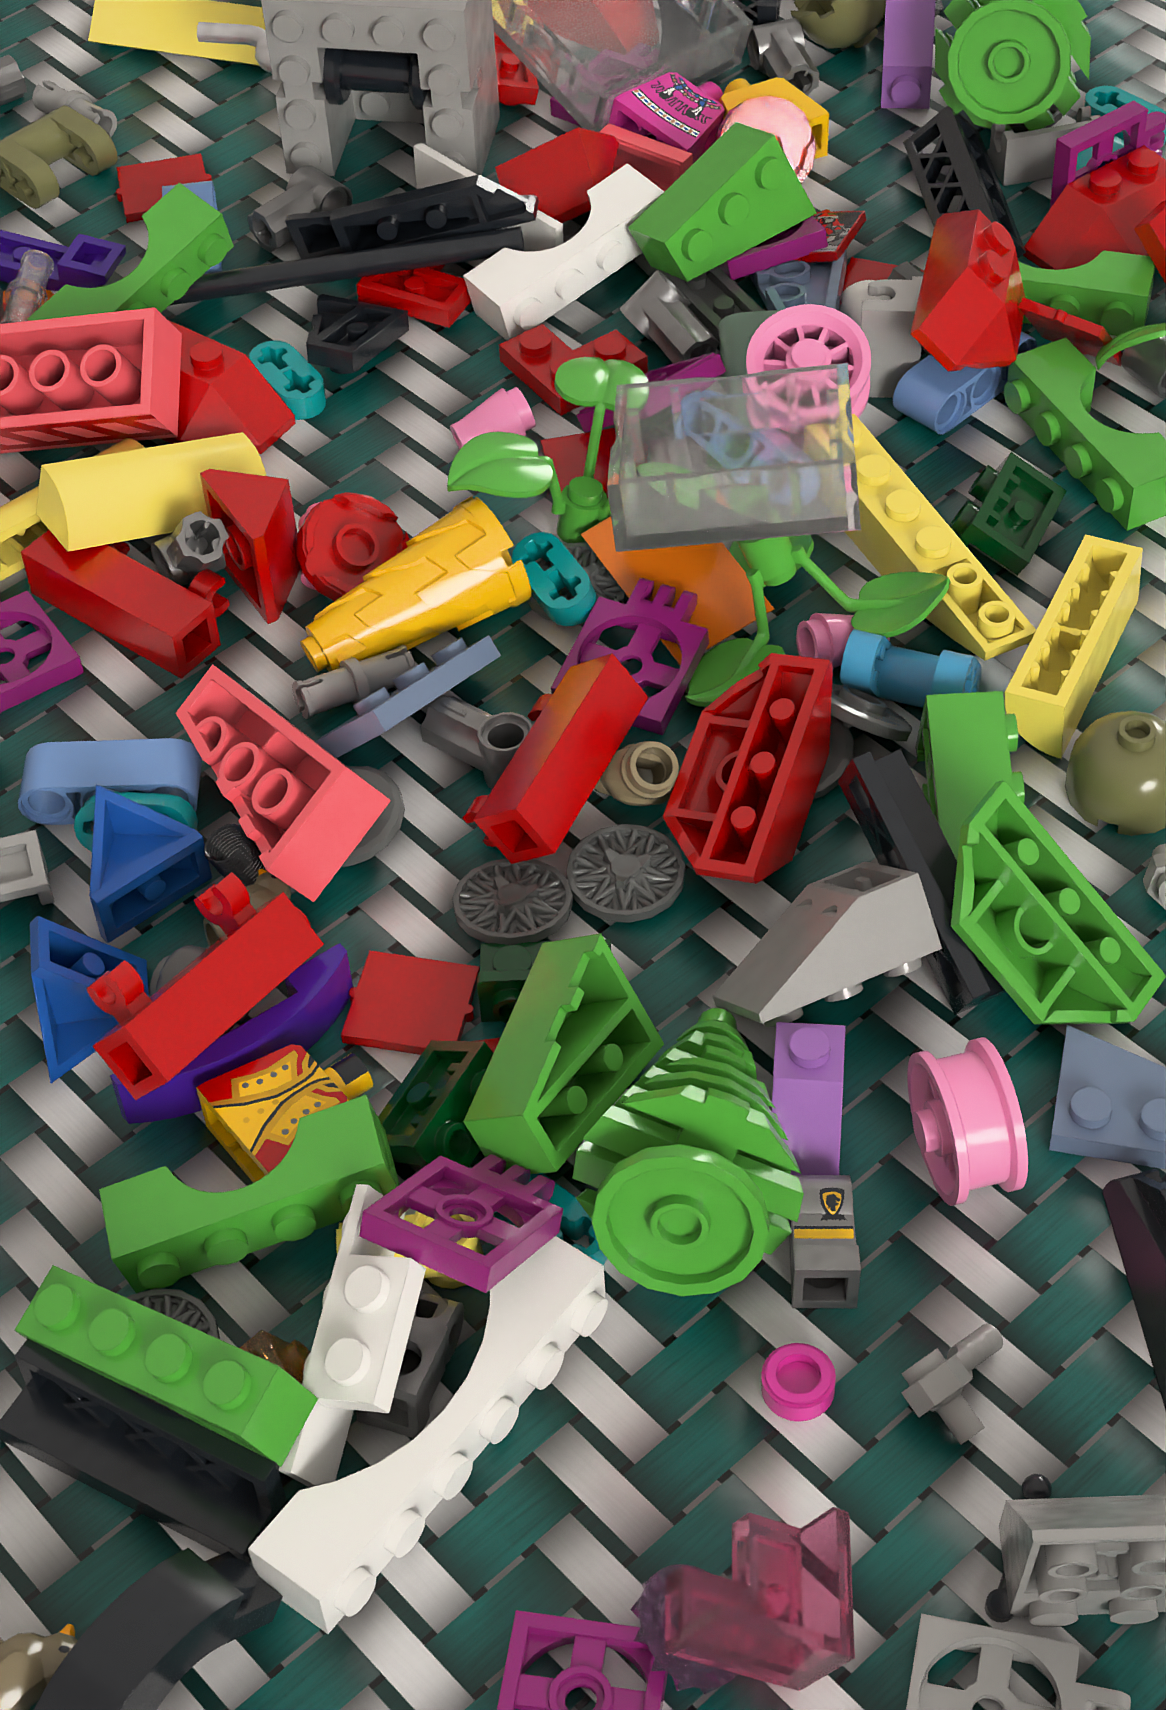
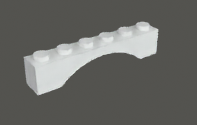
[248,1236,608,1634]

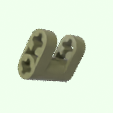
[0,105,118,209]

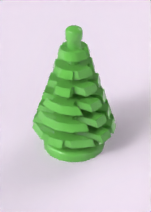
[935,0,1091,131]
[572,1008,804,1296]

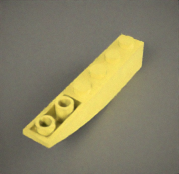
[804,413,1036,661]

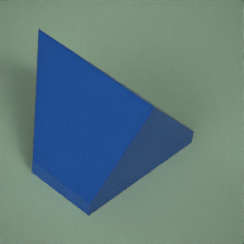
[89,784,212,943]
[30,916,149,1083]

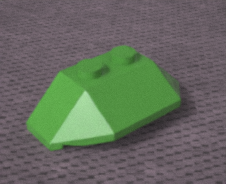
[951,780,1166,1024]

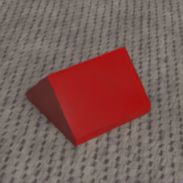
[495,127,619,223]
[200,469,301,624]

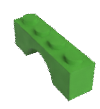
[27,183,234,321]
[1018,250,1156,336]
[1004,337,1166,531]
[99,1095,400,1293]
[14,1265,318,1467]

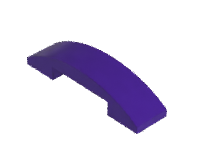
[0,230,126,291]
[110,943,353,1124]

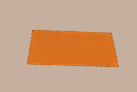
[581,513,774,665]

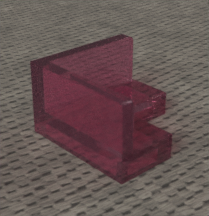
[665,1507,855,1691]

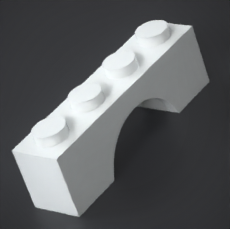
[463,163,664,340]

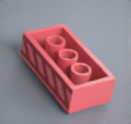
[0,308,182,454]

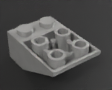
[712,862,942,1027]
[999,1494,1166,1627]

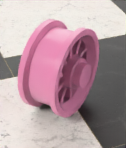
[746,304,871,442]
[907,1037,1028,1206]

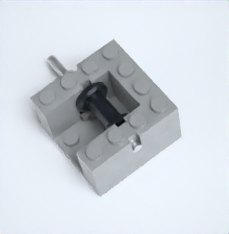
[197,0,500,176]

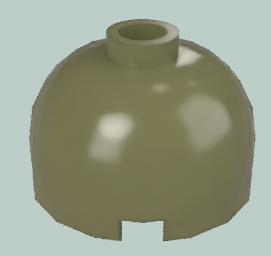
[791,0,886,49]
[1065,710,1166,836]

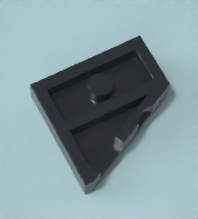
[306,294,409,374]

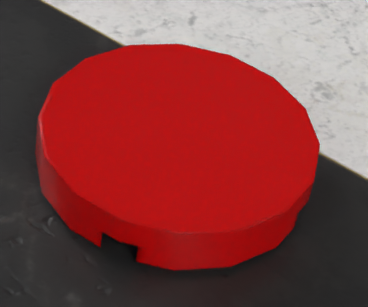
[296,492,410,601]

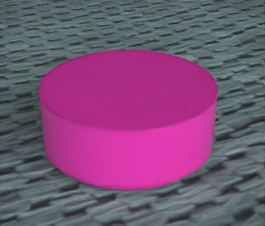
[761,1343,836,1421]

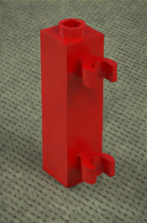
[21,530,230,679]
[462,653,649,864]
[86,872,324,1100]

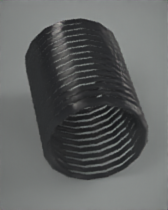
[204,824,267,886]

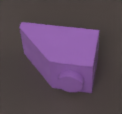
[881,0,935,109]
[772,1022,845,1175]

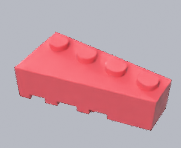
[176,664,391,902]

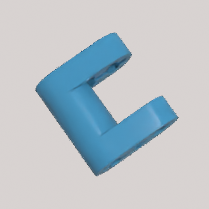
[840,629,982,708]

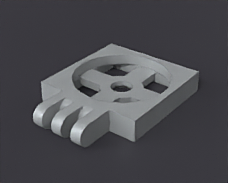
[906,1614,1131,1710]

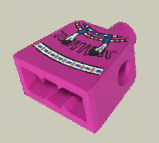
[609,72,725,163]

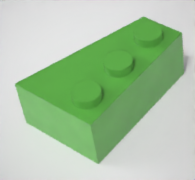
[628,122,817,282]
[915,691,1025,860]
[463,933,664,1174]

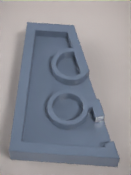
[749,250,847,311]
[315,635,501,758]
[1049,1025,1166,1169]

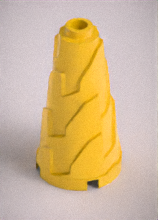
[300,495,532,672]

